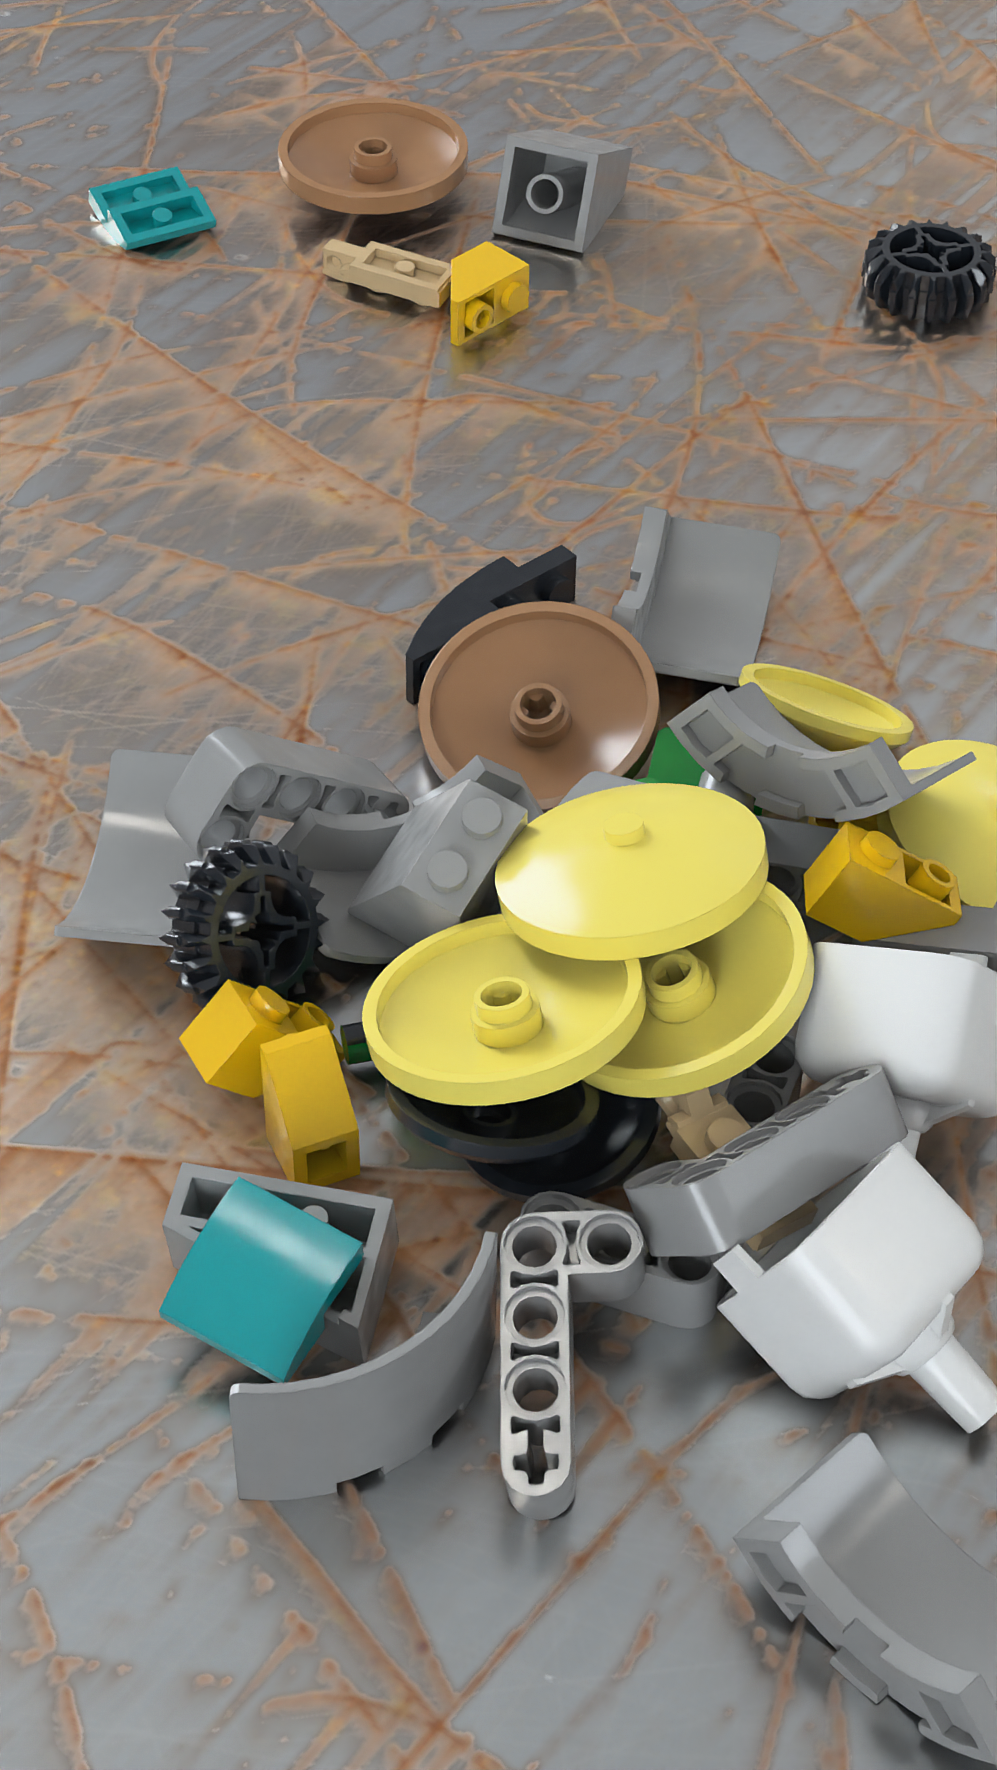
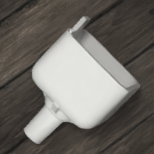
[795,942,997,1169]
[713,1142,997,1434]

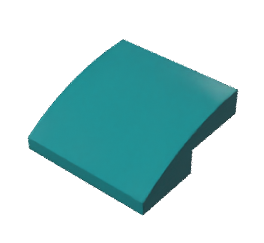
[88,166,217,250]
[159,1176,364,1383]

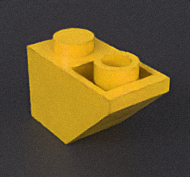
[451,241,529,346]
[803,821,962,942]
[179,979,345,1098]
[260,1024,360,1187]

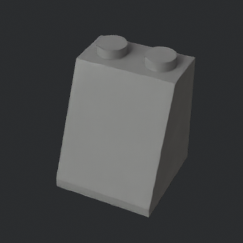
[492,128,633,253]
[348,779,528,947]

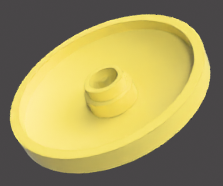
[876,740,997,908]
[495,783,769,961]
[582,881,814,1098]
[362,914,646,1106]

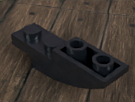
[405,545,577,705]

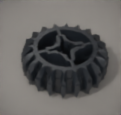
[861,219,997,324]
[159,839,330,1008]

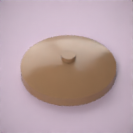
[278,98,468,214]
[418,601,660,813]

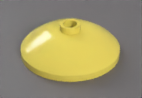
[738,663,914,752]

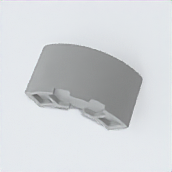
[611,506,781,687]
[667,682,977,822]
[54,749,251,947]
[276,755,544,964]
[229,1232,497,1501]
[733,1432,997,1765]

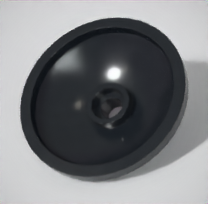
[385,1079,600,1164]
[463,1089,662,1202]

